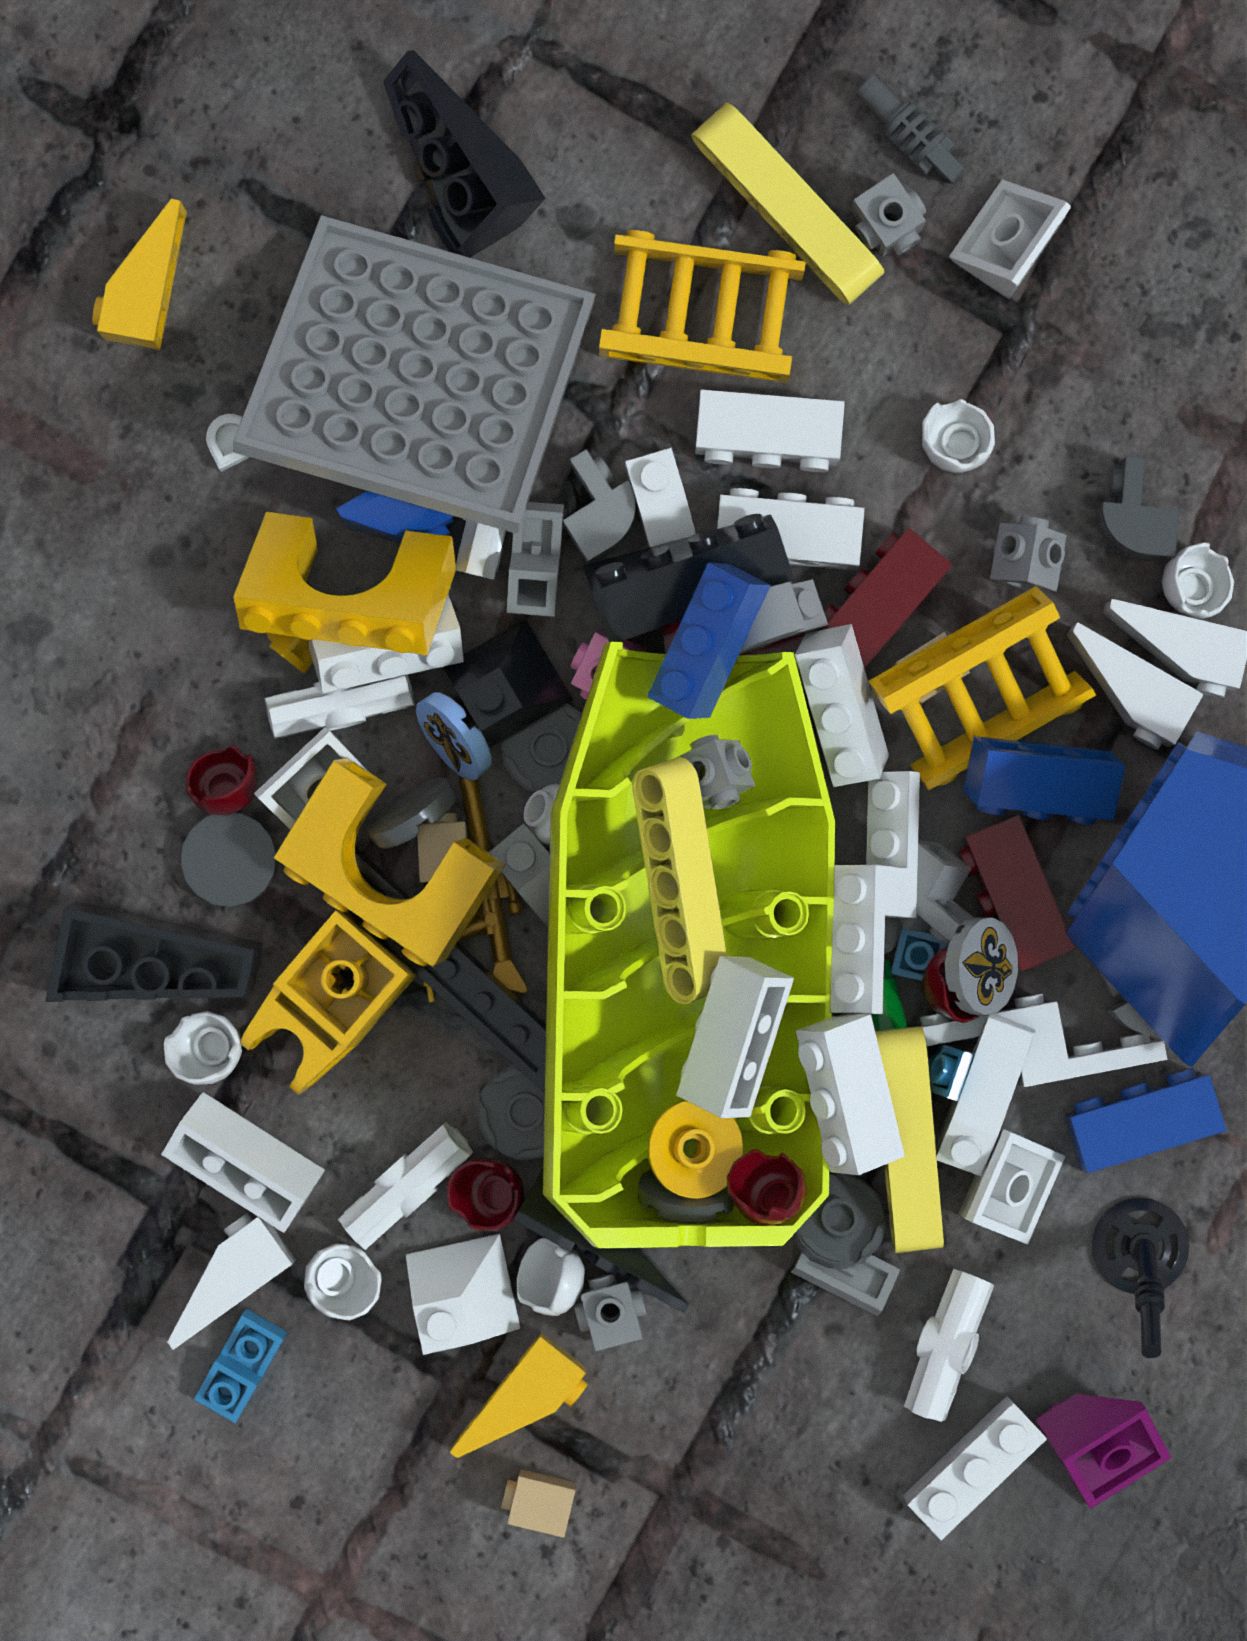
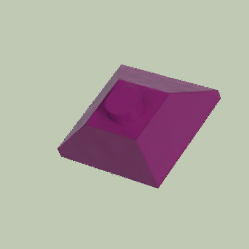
[1035,1394,1172,1509]

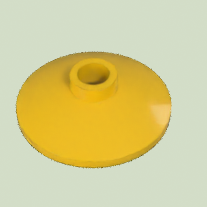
[648,1100,743,1199]

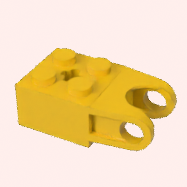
[241,910,417,1095]

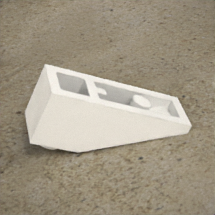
[625,448,696,548]
[1103,599,1247,698]
[1067,622,1204,750]
[936,1014,1035,1176]
[167,1213,296,1350]

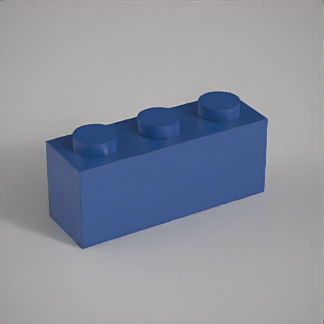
[647,562,771,719]
[963,736,1126,824]
[1064,1068,1227,1173]

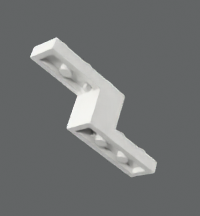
[830,771,920,1014]
[920,994,1168,1087]

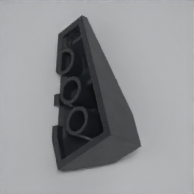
[383,50,546,258]
[514,1167,689,1313]

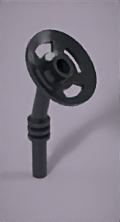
[1092,1198,1189,1358]

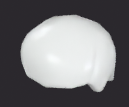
[922,399,995,473]
[1161,542,1234,620]
[163,1011,242,1085]
[517,1238,585,1316]
[304,1244,382,1321]

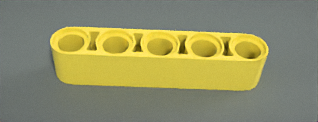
[691,102,884,305]
[632,757,727,1005]
[875,1026,944,1254]

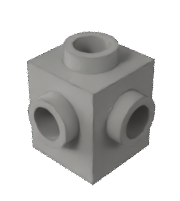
[851,173,926,257]
[990,516,1067,592]
[676,734,755,810]
[574,1273,647,1351]

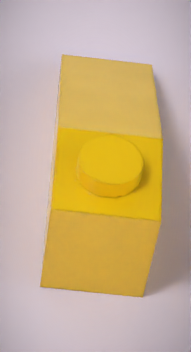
[92,199,187,350]
[450,1331,588,1458]

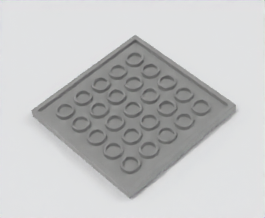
[233,215,596,534]

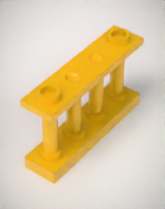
[599,230,806,383]
[868,586,1096,791]

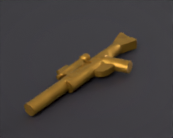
[458,778,528,993]

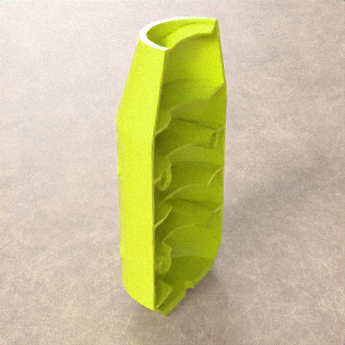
[543,642,835,1248]

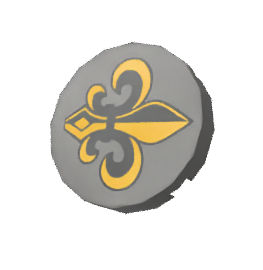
[945,917,1018,1015]

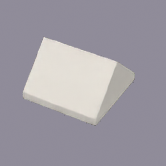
[949,179,1071,299]
[254,727,369,830]
[958,1128,1065,1244]

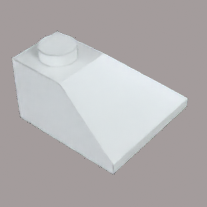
[406,1233,520,1355]

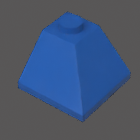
[336,491,455,544]

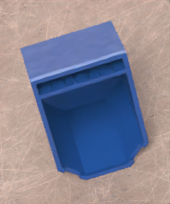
[1066,731,1247,1067]

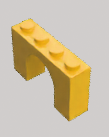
[233,512,456,655]
[274,757,506,967]

